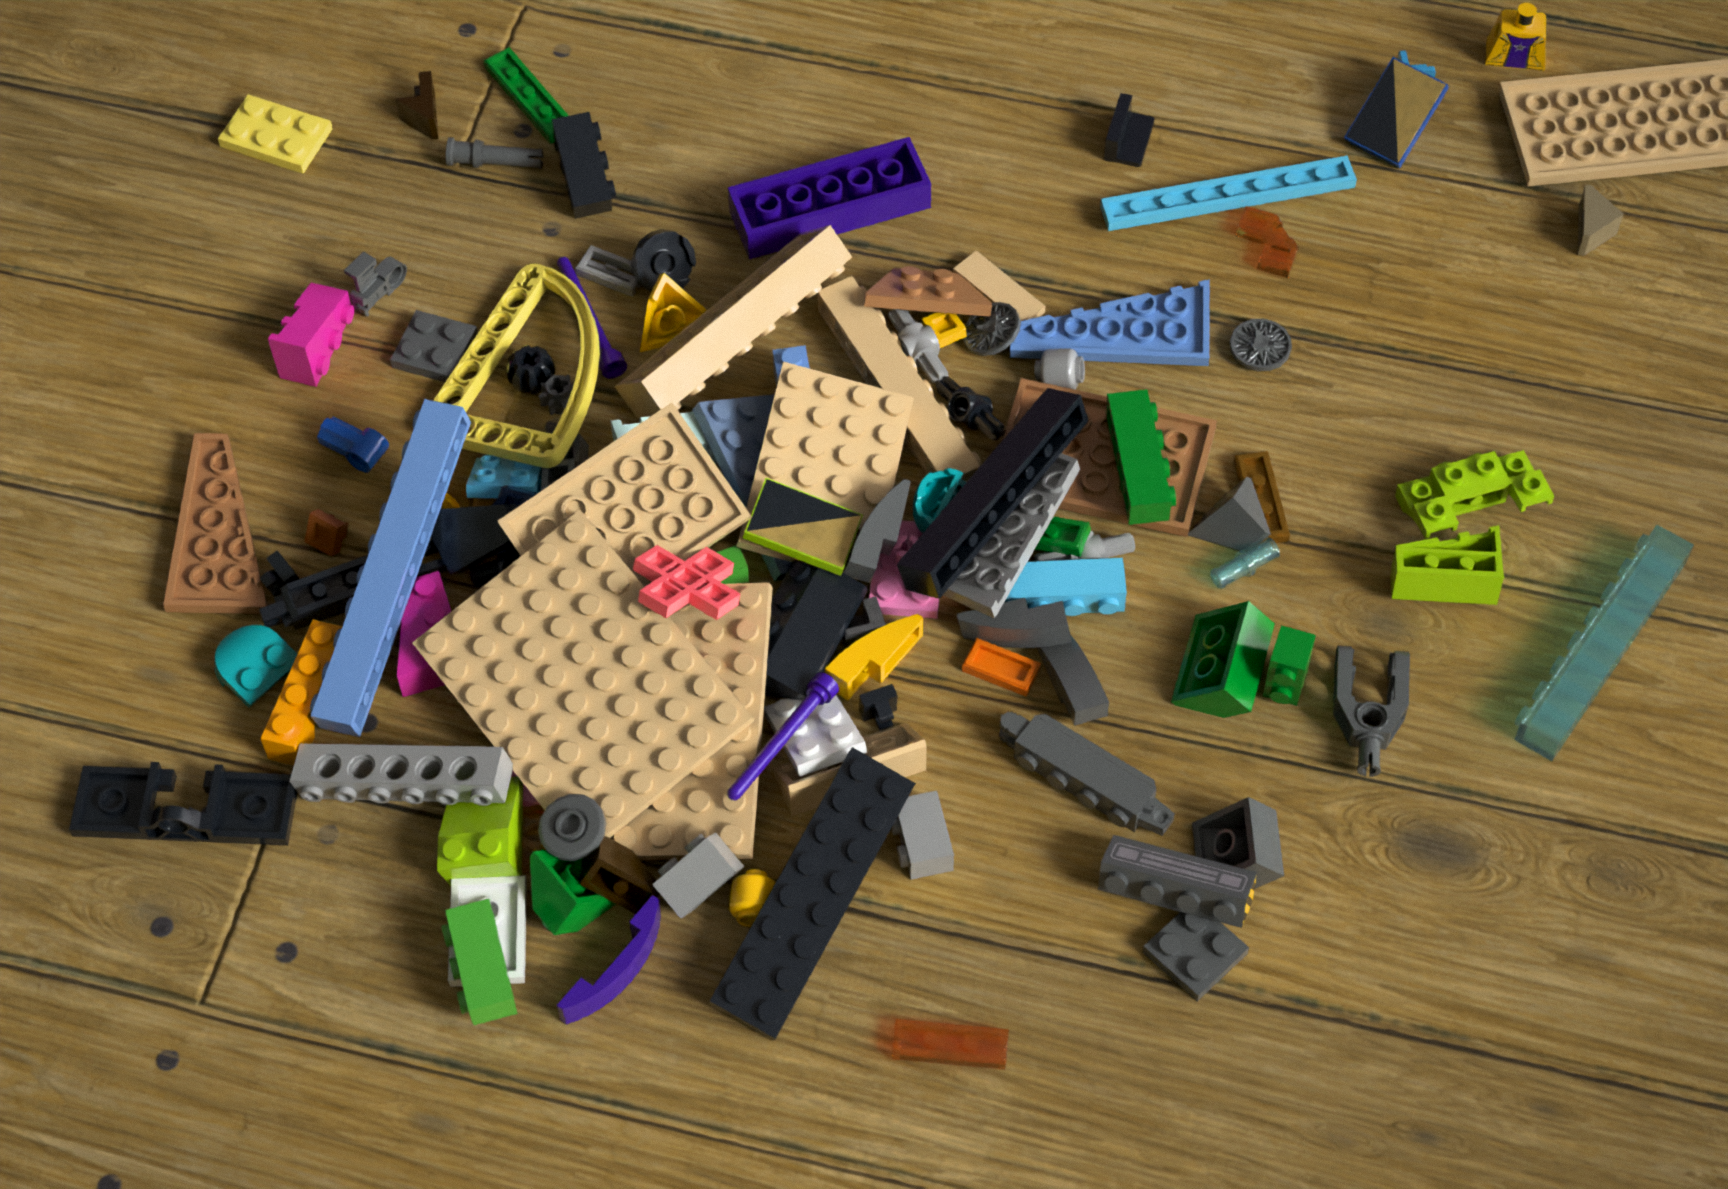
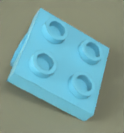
[466,455,542,498]

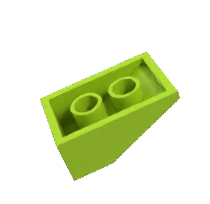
[437,776,523,886]

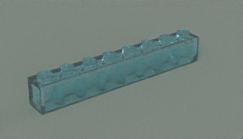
[1514,525,1694,761]

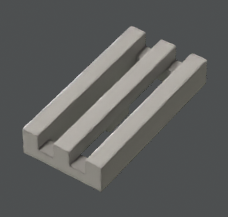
[575,245,640,297]

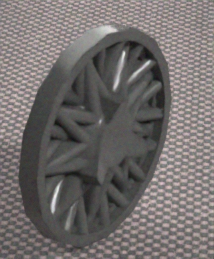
[963,302,1021,356]
[1230,319,1292,371]
[538,794,607,861]

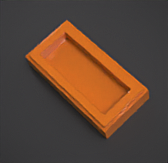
[962,638,1041,697]

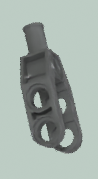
[1333,645,1410,777]

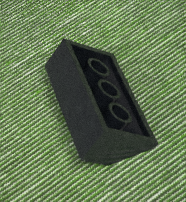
[765,560,868,700]

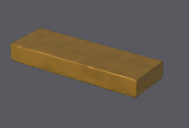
[1234,451,1290,546]

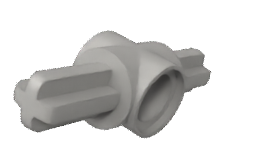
[888,309,949,384]
[1034,531,1135,562]

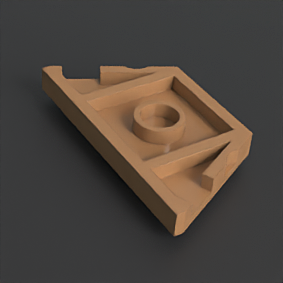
[864,266,992,317]

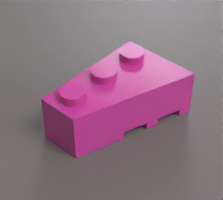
[268,282,354,387]
[397,571,451,697]

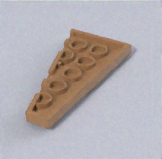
[163,433,267,614]

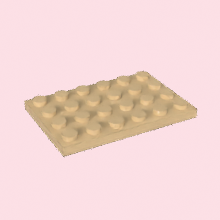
[736,361,914,583]
[497,402,752,587]

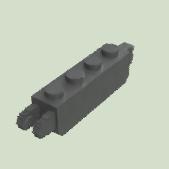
[999,711,1175,836]

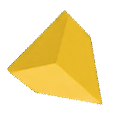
[640,273,707,352]

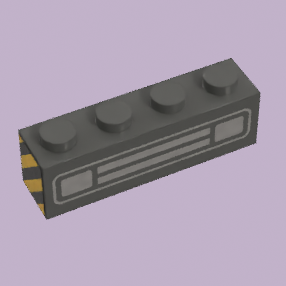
[1098,835,1257,928]

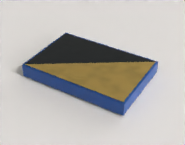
[1344,57,1449,169]

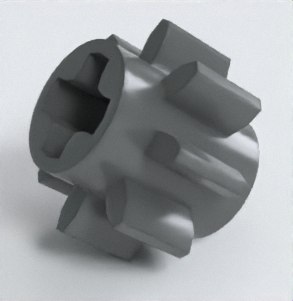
[539,374,574,415]

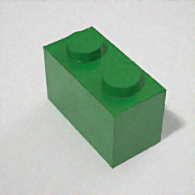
[1263,625,1316,706]

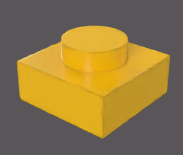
[922,312,967,348]

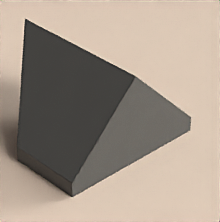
[1188,477,1271,553]

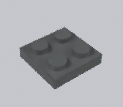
[390,310,478,382]
[1142,912,1249,1001]

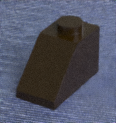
[579,836,660,914]

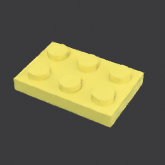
[218,95,332,174]

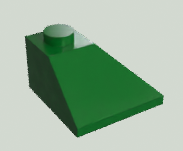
[530,850,616,935]

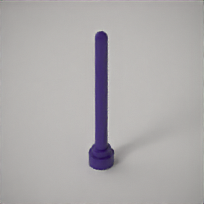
[557,257,627,379]
[727,672,839,801]

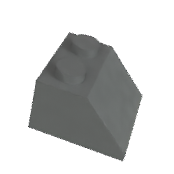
[1192,797,1284,889]

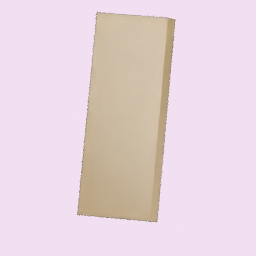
[772,723,927,816]

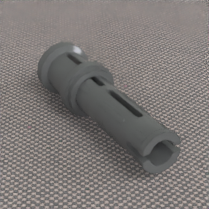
[446,137,544,169]

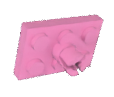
[869,521,939,619]

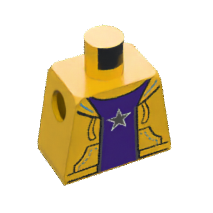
[1485,3,1546,71]

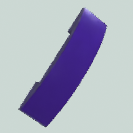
[557,895,661,1025]

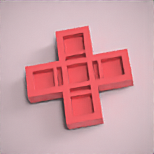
[633,545,740,620]

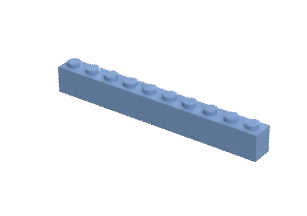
[310,399,471,737]

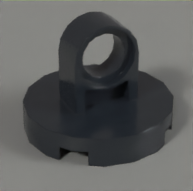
[631,229,696,292]

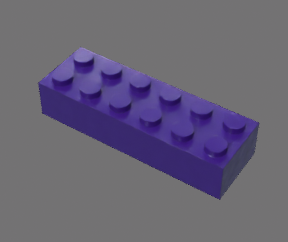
[727,137,931,259]

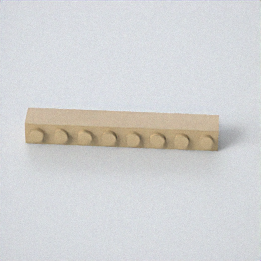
[817,276,982,482]

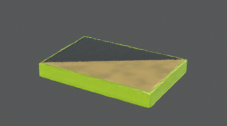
[742,478,863,576]

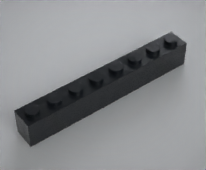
[897,388,1089,599]

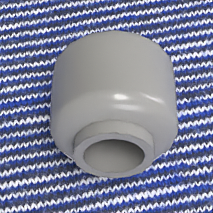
[1034,348,1085,390]

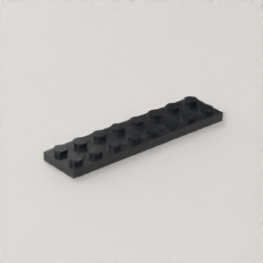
[708,747,916,1041]

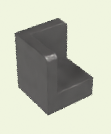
[841,597,886,649]

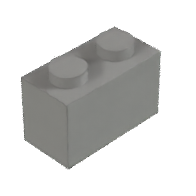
[891,791,954,880]
[652,833,744,919]

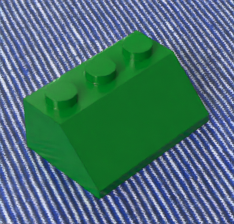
[1171,601,1275,718]

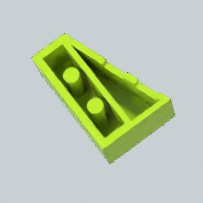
[1390,525,1504,605]

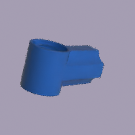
[317,416,389,473]

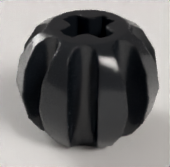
[505,345,556,394]

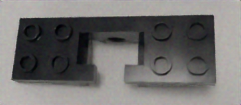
[69,762,298,846]

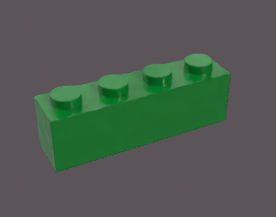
[1105,389,1176,525]

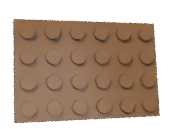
[1002,378,1217,537]

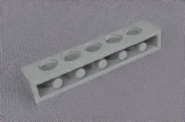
[290,743,513,806]

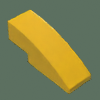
[825,614,923,701]

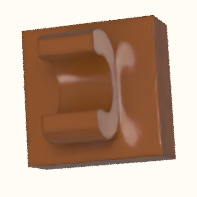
[304,509,349,556]

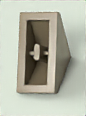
[1577,185,1623,256]

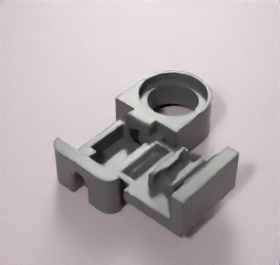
[344,251,407,316]

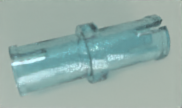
[1210,538,1280,590]

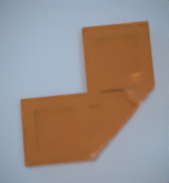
[1236,206,1298,278]

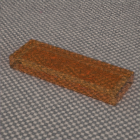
[892,1019,1009,1070]

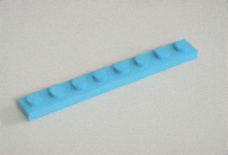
[1100,156,1357,231]

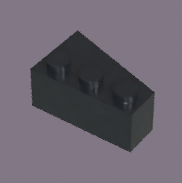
[552,112,617,219]

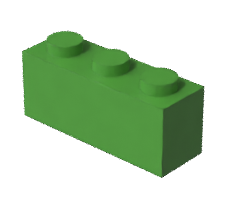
[441,899,518,1026]

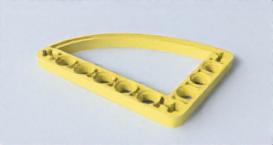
[433,264,600,468]

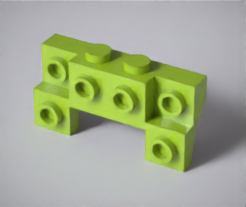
[1395,450,1554,539]

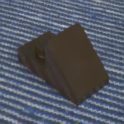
[396,71,439,140]

